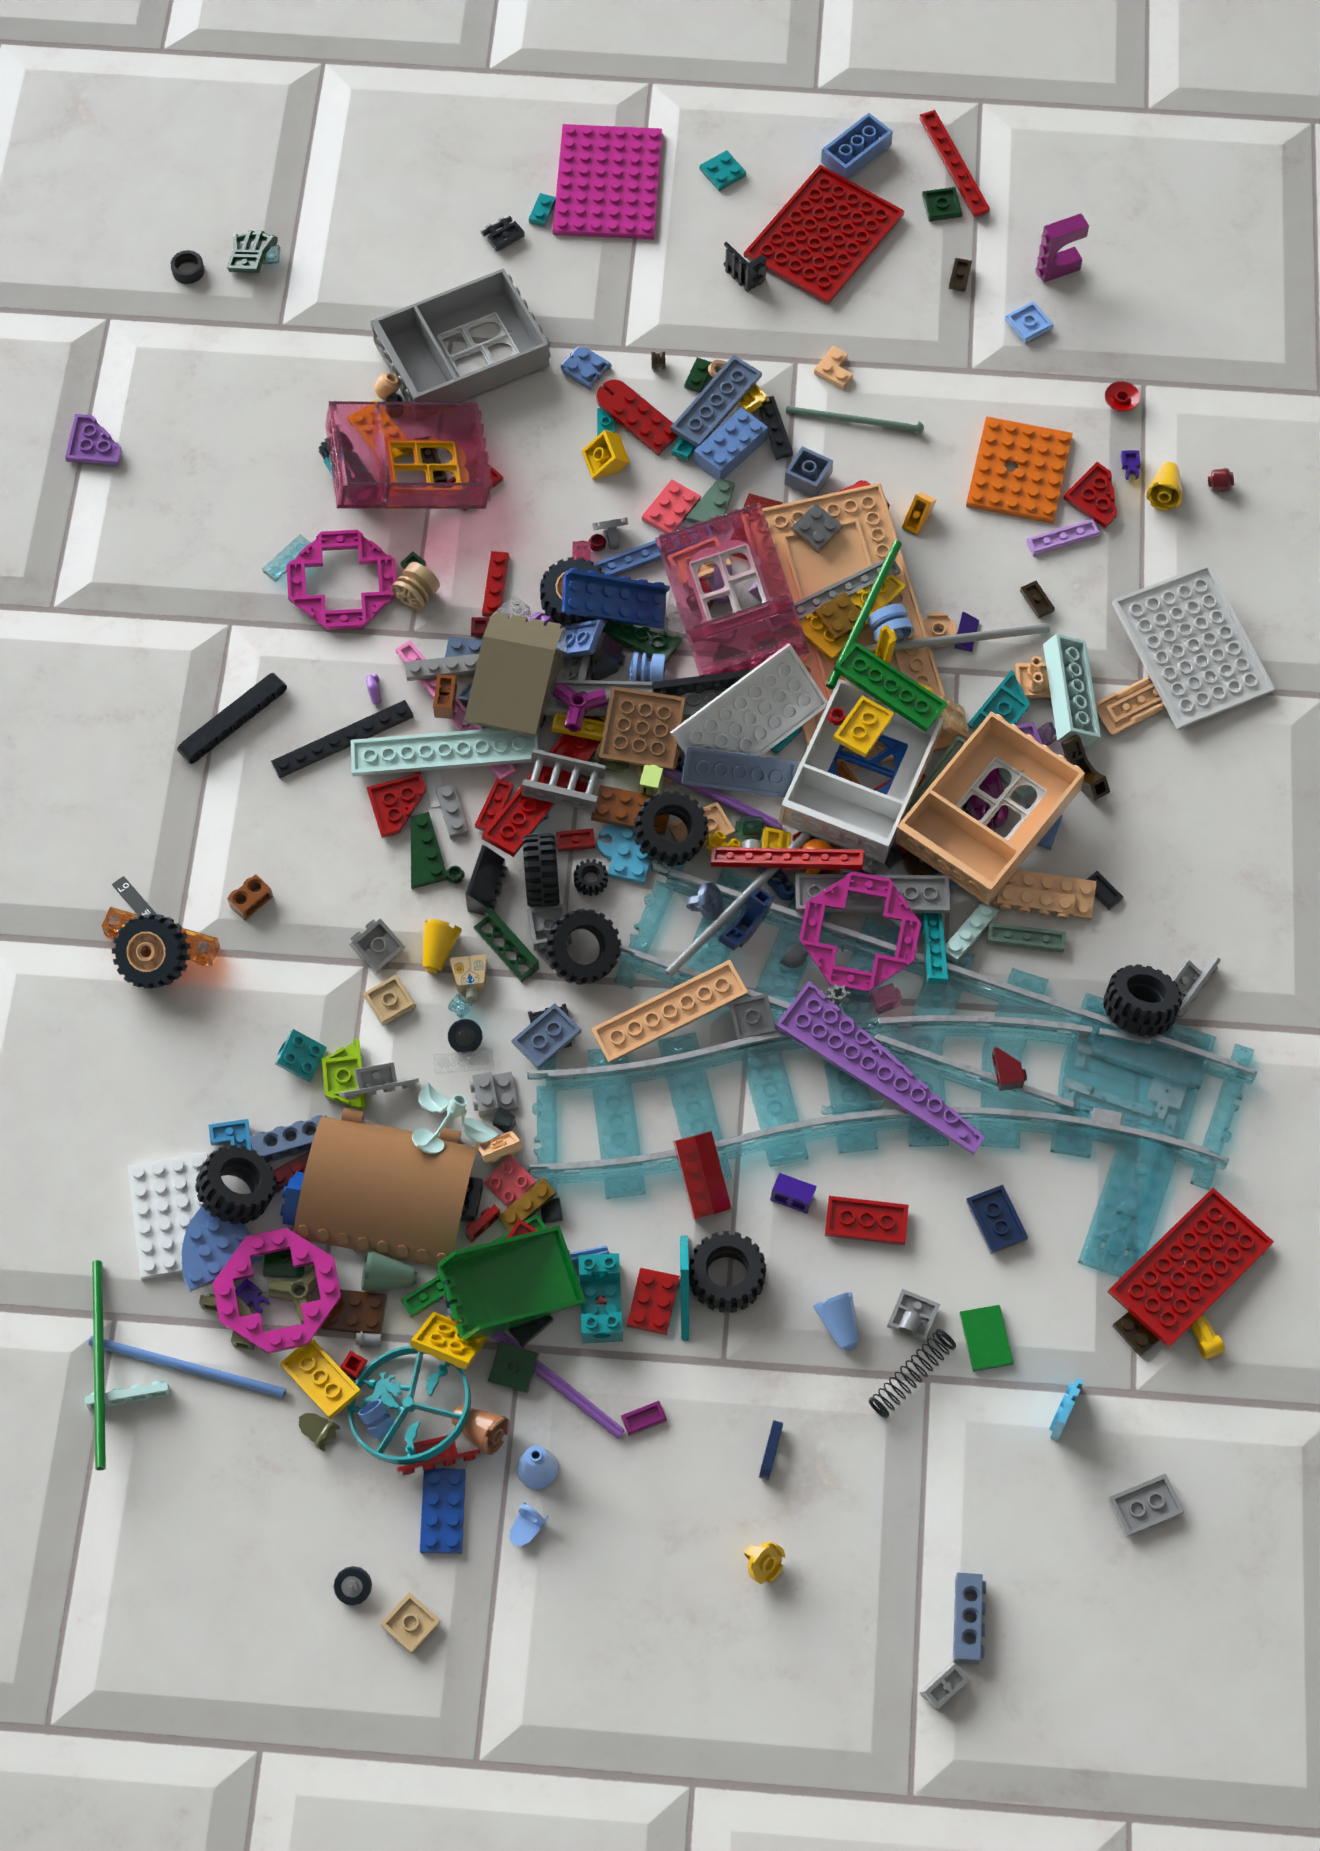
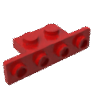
[396,1435,480,1475]

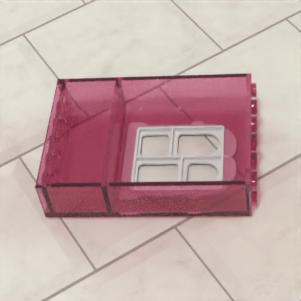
[655,503,810,676]

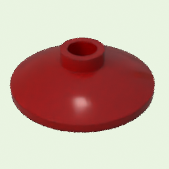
[1105,381,1140,411]

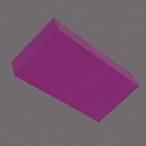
[621,1401,667,1436]

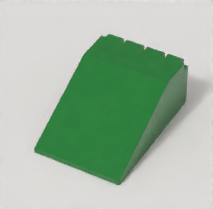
[437,1225,586,1341]

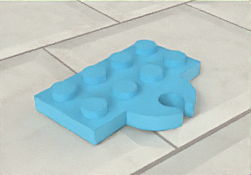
[597,825,650,885]

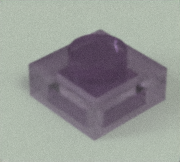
[1037,722,1057,746]

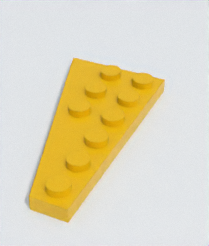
[791,574,906,661]

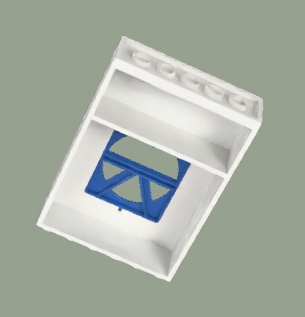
[778,679,944,864]

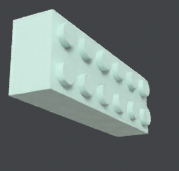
[1043,634,1101,747]

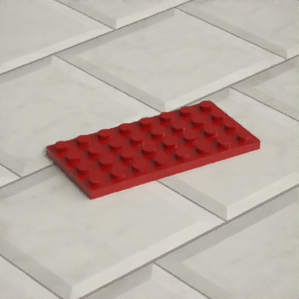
[1107,1188,1274,1348]

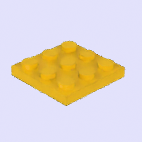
[410,1311,489,1370]

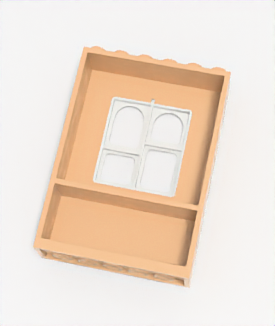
[895,712,1085,906]

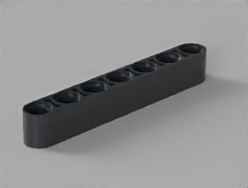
[177,673,287,764]

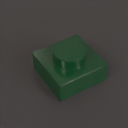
[400,552,426,569]

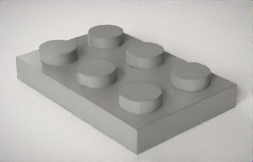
[1108,1474,1185,1537]

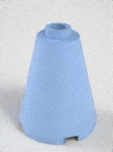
[813,1292,859,1351]
[517,1446,559,1490]

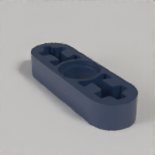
[758,868,795,901]
[759,1420,783,1480]

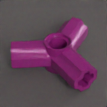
[552,683,608,732]

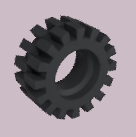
[574,859,608,896]

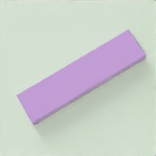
[1026,519,1100,556]

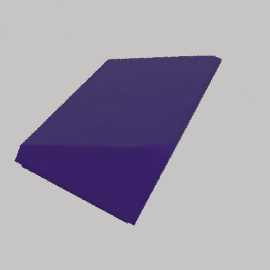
[954,612,979,652]

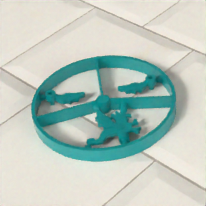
[347,1346,471,1465]

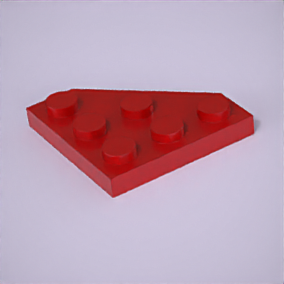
[1063,462,1117,529]
[366,772,426,838]

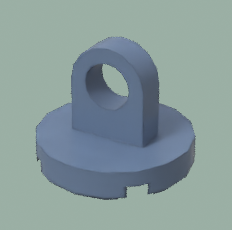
[686,882,723,921]

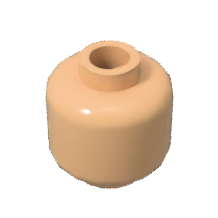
[374,373,400,400]

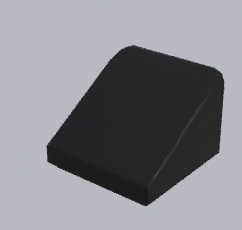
[493,1106,516,1133]
[541,1198,563,1224]

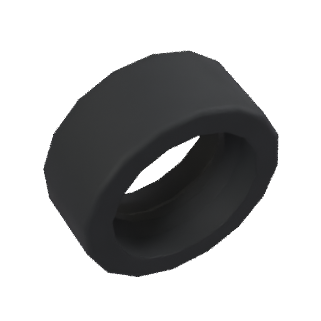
[171,250,204,284]

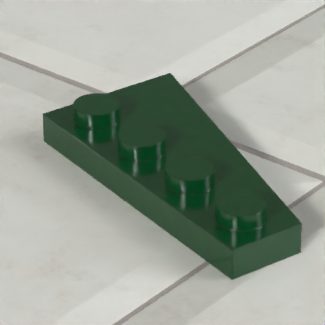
[602,621,683,664]
[410,812,448,889]

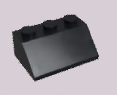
[465,845,508,916]

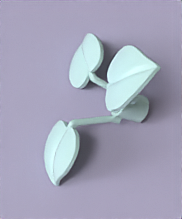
[412,1083,498,1154]

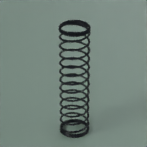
[868,1329,956,1418]

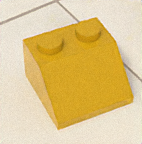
[581,430,630,479]

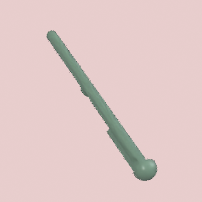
[786,406,924,435]

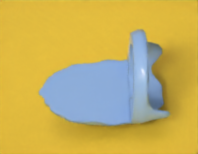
[510,1502,548,1546]

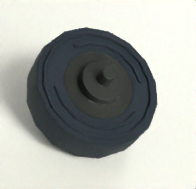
[448,1019,483,1054]

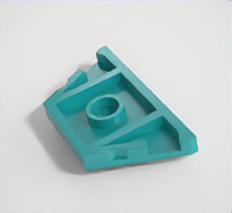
[967,670,1030,729]

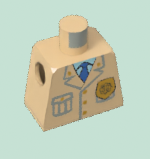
[450,954,487,1001]

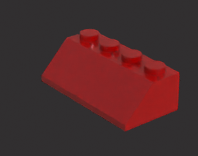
[673,1131,732,1219]

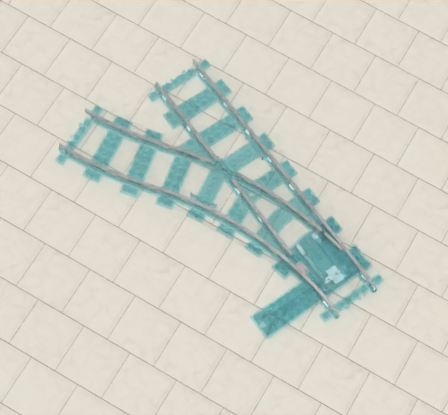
[527,860,1257,1278]

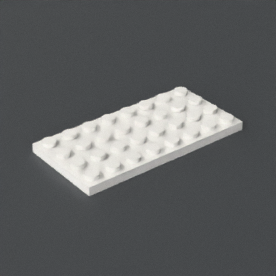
[670,644,828,790]

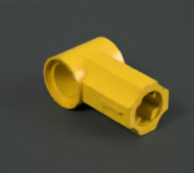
[1191,1316,1225,1360]

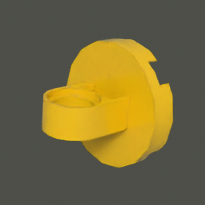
[744,1541,785,1584]

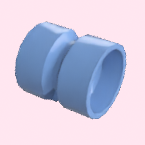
[358,1399,394,1439]

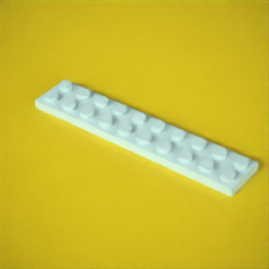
[351,729,538,776]

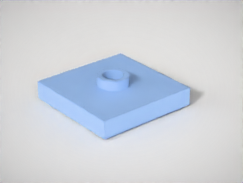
[1005,301,1054,343]

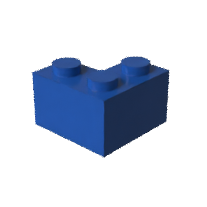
[280,1171,304,1226]

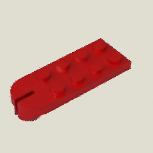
[596,380,678,456]

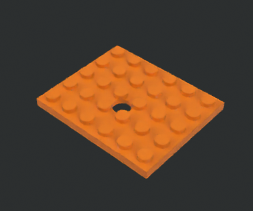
[966,416,1073,524]

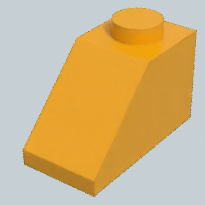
[902,492,937,535]

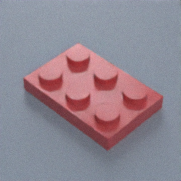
[642,479,701,535]

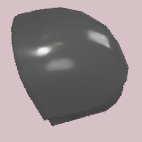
[780,943,808,968]

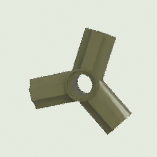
[268,1264,318,1324]

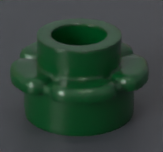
[446,866,465,884]

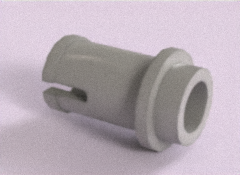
[356,1331,381,1347]

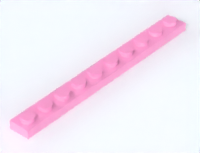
[395,640,516,781]

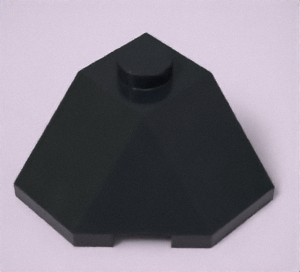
[591,632,626,680]

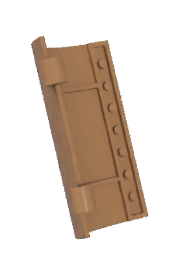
[293,1108,478,1267]

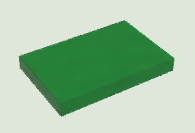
[959,1305,1013,1372]

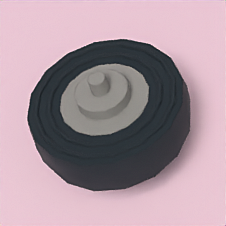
[333,1566,372,1606]

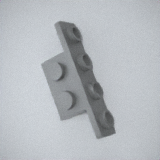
[1172,957,1221,1018]
[339,1062,419,1100]

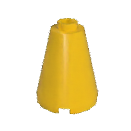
[1146,462,1183,511]
[422,919,462,974]

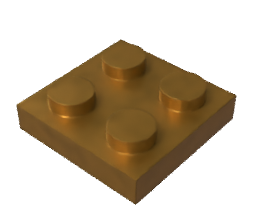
[814,592,860,641]

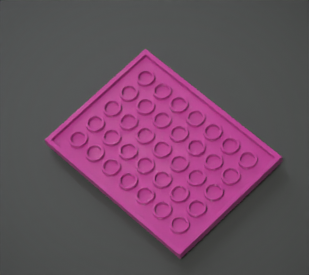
[553,124,662,239]

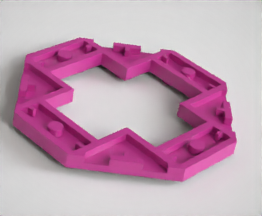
[287,530,397,630]
[799,871,921,992]
[213,1228,342,1354]

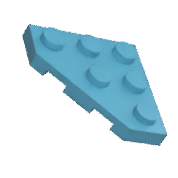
[1049,1378,1084,1441]

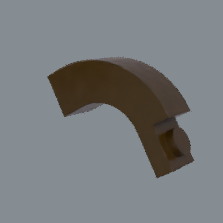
[1061,734,1110,800]

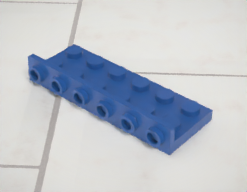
[562,568,670,629]

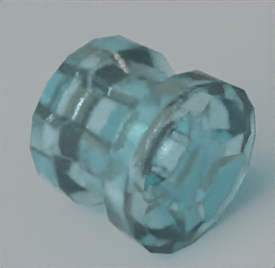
[448,994,472,1018]

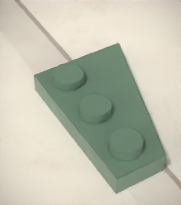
[686,479,735,530]

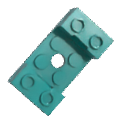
[578,1253,623,1344]

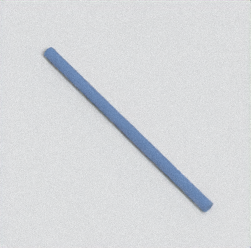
[89,1336,286,1398]

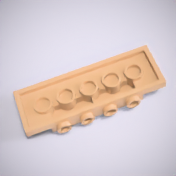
[977,869,1097,920]

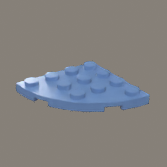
[181,1206,263,1292]

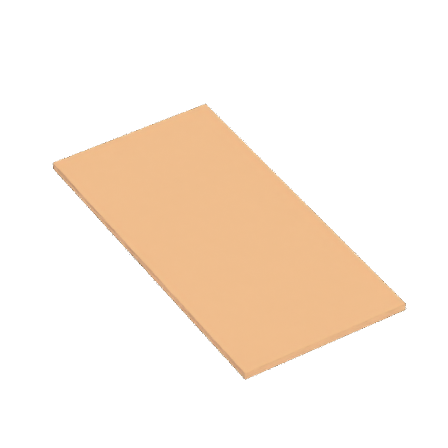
[741,483,956,771]

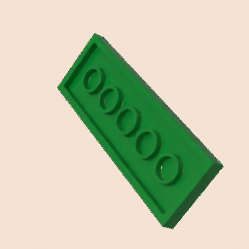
[834,642,948,732]

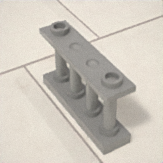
[521,749,606,813]

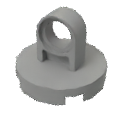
[592,517,628,549]

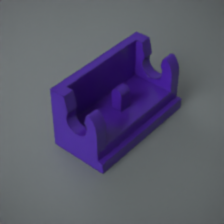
[770,1173,817,1214]

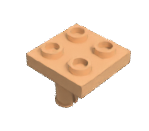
[1014,656,1051,699]

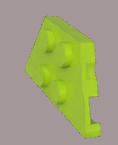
[322,1038,367,1111]

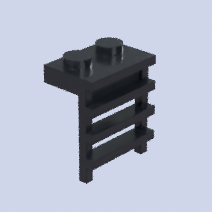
[723,242,767,292]

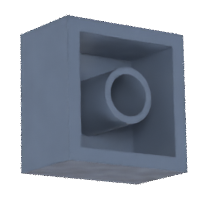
[784,446,833,497]

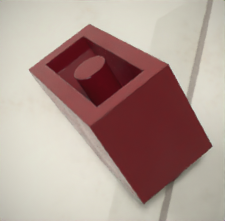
[992,1047,1027,1091]

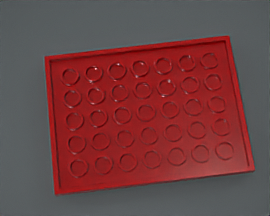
[744,164,904,305]

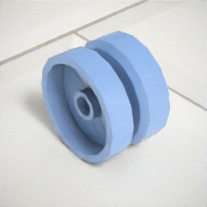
[867,603,914,644]

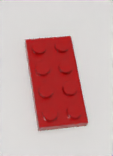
[825,1196,909,1245]

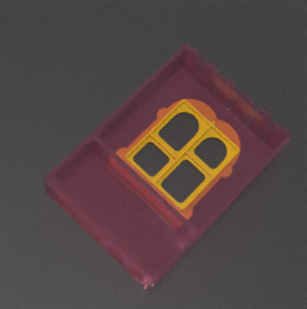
[325,401,493,509]

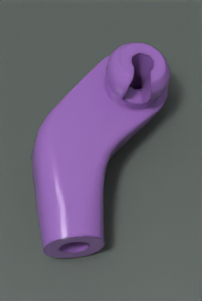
[366,674,382,705]

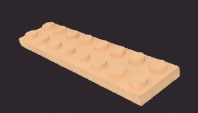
[591,960,748,1064]

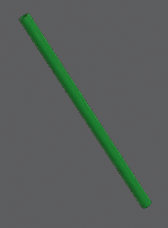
[826,540,902,690]

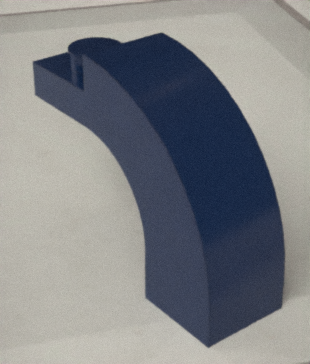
[718,888,774,951]

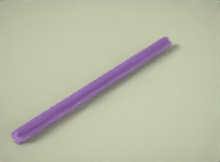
[663,768,783,830]
[490,1332,625,1439]

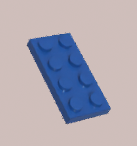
[420,1468,466,1554]

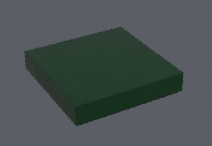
[922,187,962,222]

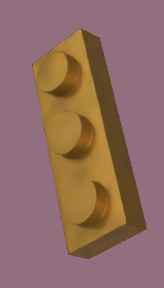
[498,1178,557,1231]

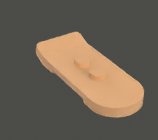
[1096,675,1166,736]

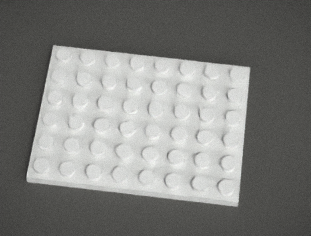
[1111,563,1275,729]

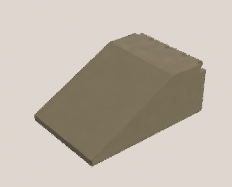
[464,612,567,737]

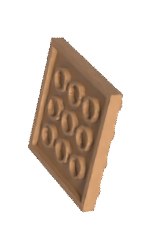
[599,686,686,771]

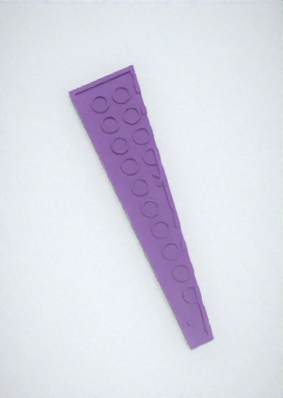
[775,981,985,1155]

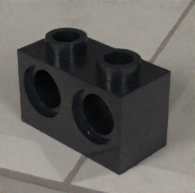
[460,1177,484,1222]

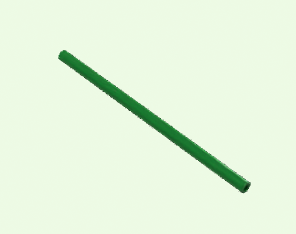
[92,1260,106,1471]

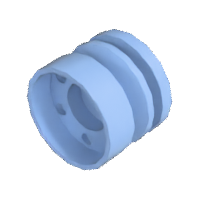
[629,652,665,682]

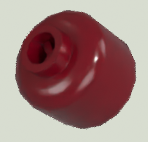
[1208,468,1234,492]

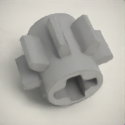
[857,856,879,875]
[827,984,850,1009]

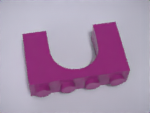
[1035,213,1089,283]

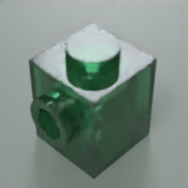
[735,815,764,840]

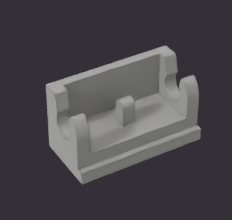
[919,1663,969,1709]

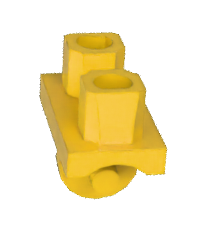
[706,830,741,854]

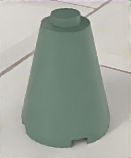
[361,1250,418,1291]

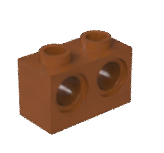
[433,674,457,719]
[227,874,273,921]

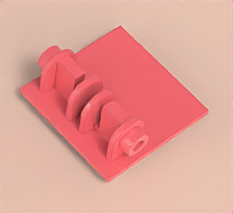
[484,1155,536,1208]

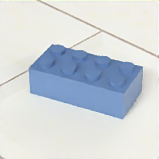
[821,113,893,179]
[694,407,768,480]

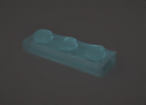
[262,534,311,582]

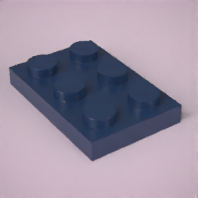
[966,1185,1028,1254]

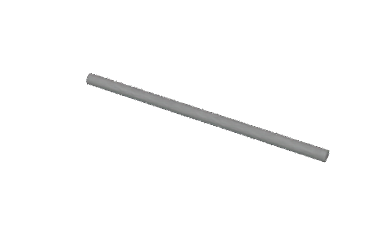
[863,624,1050,654]
[664,832,810,977]

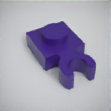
[1121,450,1141,480]
[236,1278,270,1314]

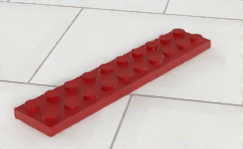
[482,716,604,857]

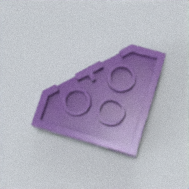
[65,414,122,466]

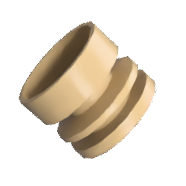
[391,562,440,611]

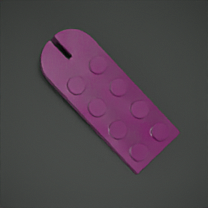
[968,768,1009,829]

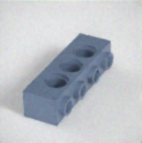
[250,1115,327,1163]
[953,1572,986,1664]

